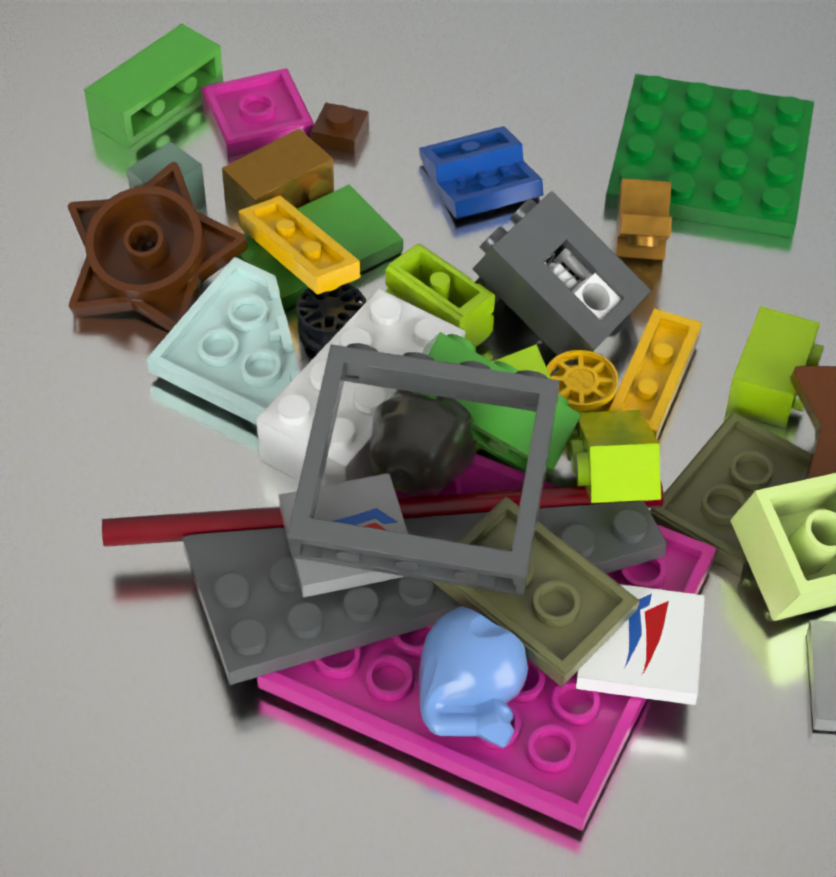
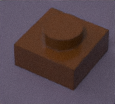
[311,102,369,154]

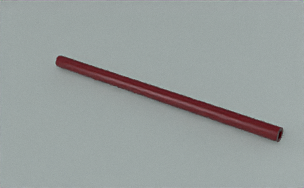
[102,480,664,547]

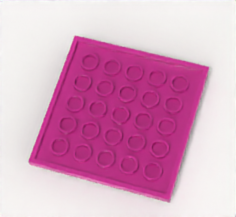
[257,431,717,831]

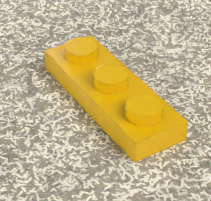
[238,196,360,295]
[609,308,703,438]

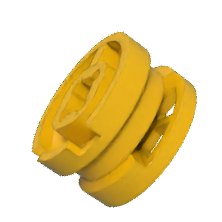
[547,350,618,413]

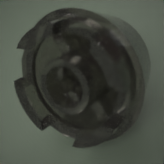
[369,389,477,497]

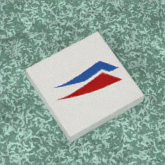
[576,584,705,705]

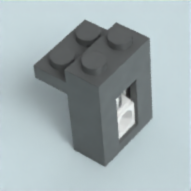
[472,191,651,365]

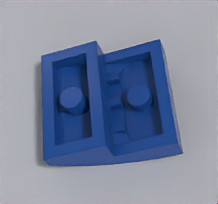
[419,126,543,219]

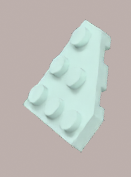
[146,257,300,425]

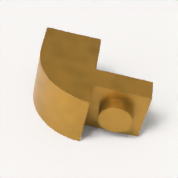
[615,178,672,260]

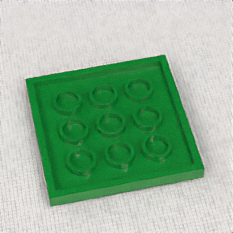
[605,74,814,238]

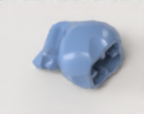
[419,606,528,749]

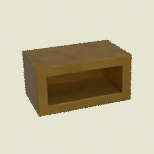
[222,129,334,216]

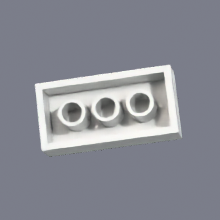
[256,289,465,486]

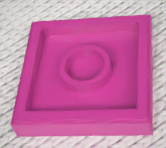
[201,68,314,157]

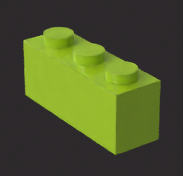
[566,410,661,503]

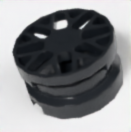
[296,283,366,355]

